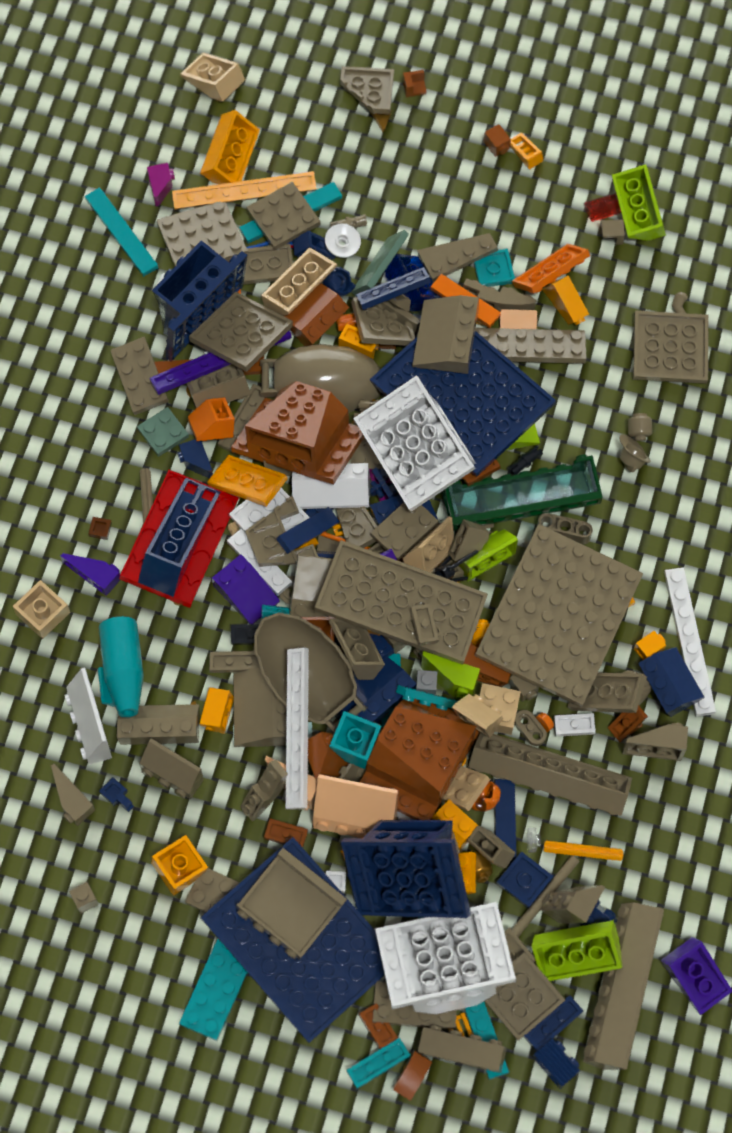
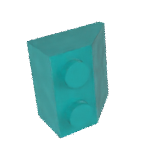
[329,711,381,769]

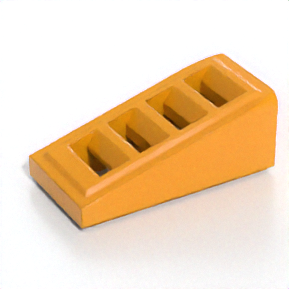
[510,132,543,169]

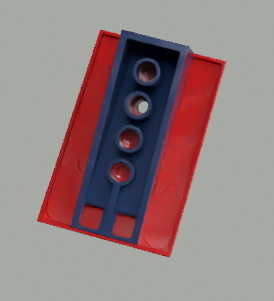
[119,469,239,608]

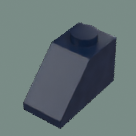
[293,231,335,260]
[177,439,213,479]

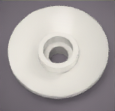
[325,224,361,258]

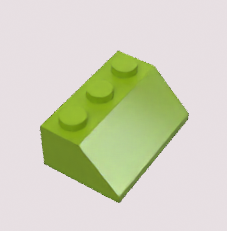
[455,529,518,582]

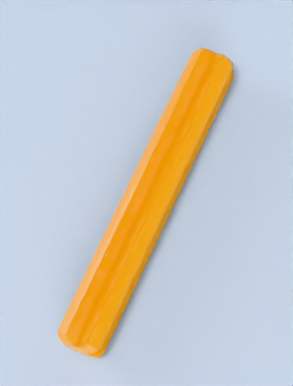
[543,840,623,861]

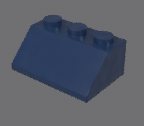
[639,647,705,717]

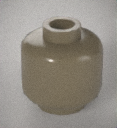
[628,413,653,441]

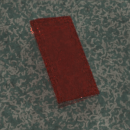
[584,193,622,222]

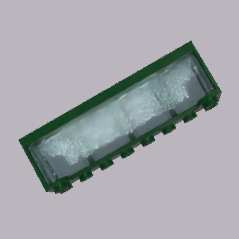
[442,454,603,531]

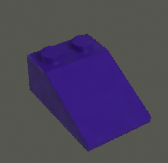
[212,554,280,624]
[660,937,732,1015]

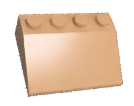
[313,774,398,838]

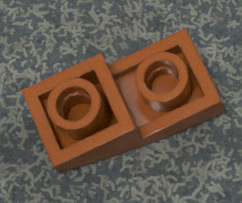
[392,1050,432,1101]

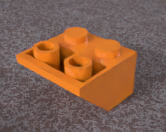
[188,397,235,441]

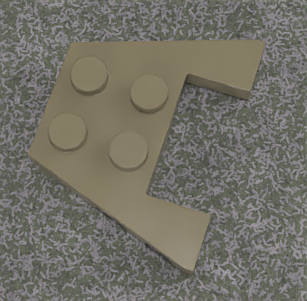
[245,496,319,567]

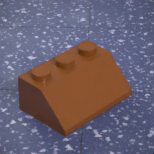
[284,283,349,346]
[308,732,349,779]

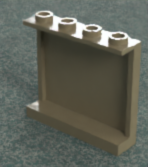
[236,848,347,960]

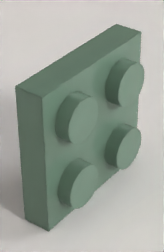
[137,407,189,457]

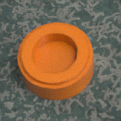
[536,712,554,732]

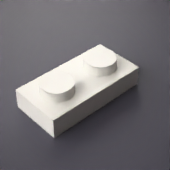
[554,713,596,737]

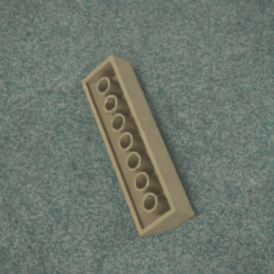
[469,732,632,816]
[583,902,664,1070]

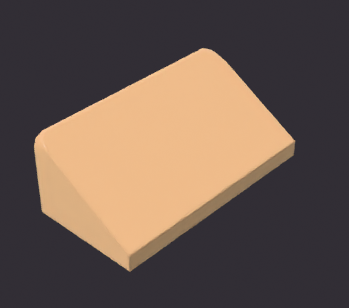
[500,309,537,329]

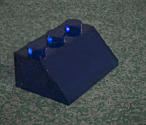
[384,254,442,312]

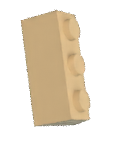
[403,516,454,573]

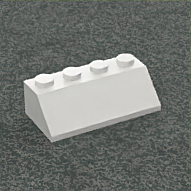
[292,463,370,509]

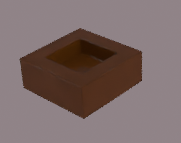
[88,517,112,540]

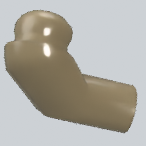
[672,292,688,314]

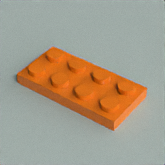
[512,244,590,294]

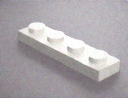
[227,529,292,596]

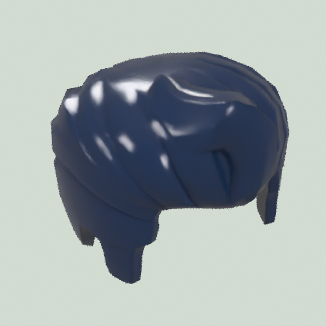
[322,267,356,298]

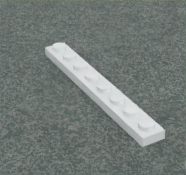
[664,567,716,717]
[286,647,309,810]

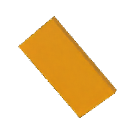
[207,455,288,507]

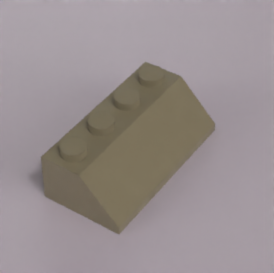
[117,704,200,745]

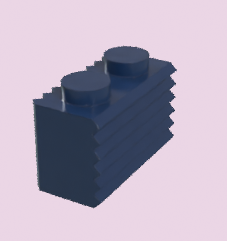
[533,1038,580,1089]

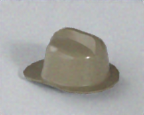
[619,434,651,472]

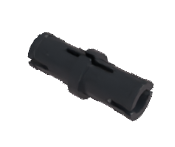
[507,445,543,476]

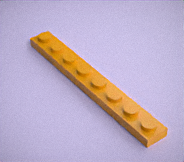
[172,171,316,210]

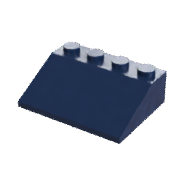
[335,657,417,723]

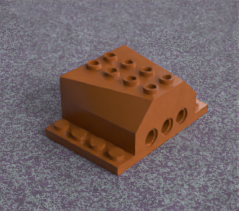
[231,381,364,485]
[359,699,480,820]

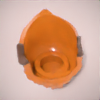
[472,781,501,812]

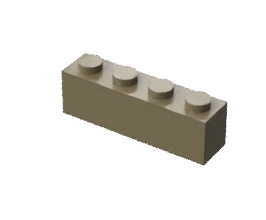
[418,1025,507,1073]

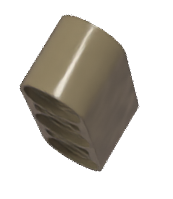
[537,513,593,545]

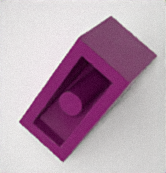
[147,163,175,206]

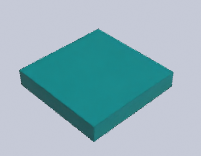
[474,248,515,287]

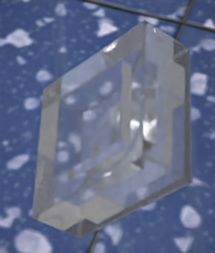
[526,828,541,853]

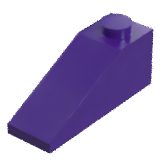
[61,553,120,596]

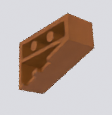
[463,642,511,687]

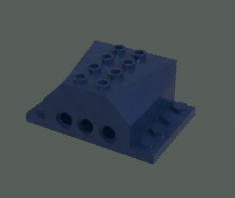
[152,240,248,362]
[341,820,471,918]

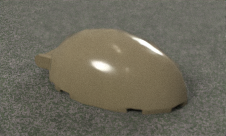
[260,344,381,413]
[254,613,367,733]

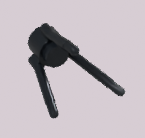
[435,550,478,582]

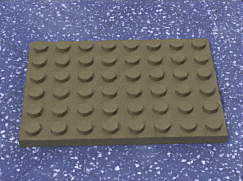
[475,524,643,707]

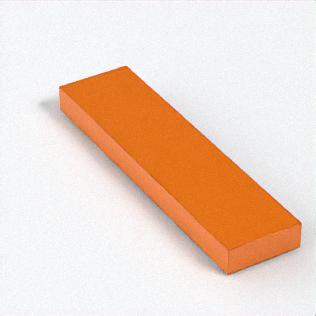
[430,274,501,328]

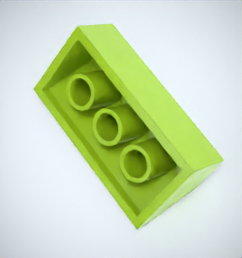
[612,164,666,241]
[532,920,622,981]

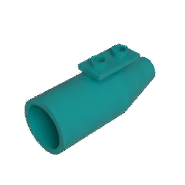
[98,617,144,718]

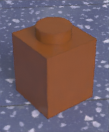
[483,124,511,157]

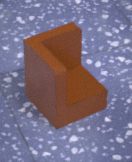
[403,70,427,97]

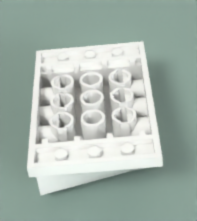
[353,376,476,512]
[375,902,516,1014]

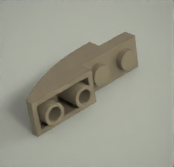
[463,278,537,311]
[240,759,288,822]

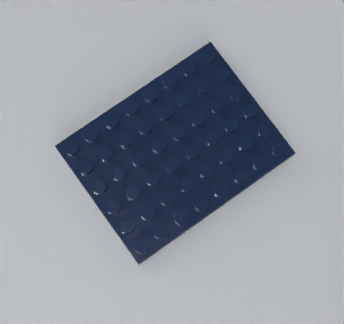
[370,331,556,477]
[200,837,385,1044]

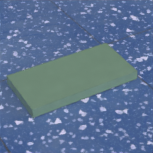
[351,230,409,296]

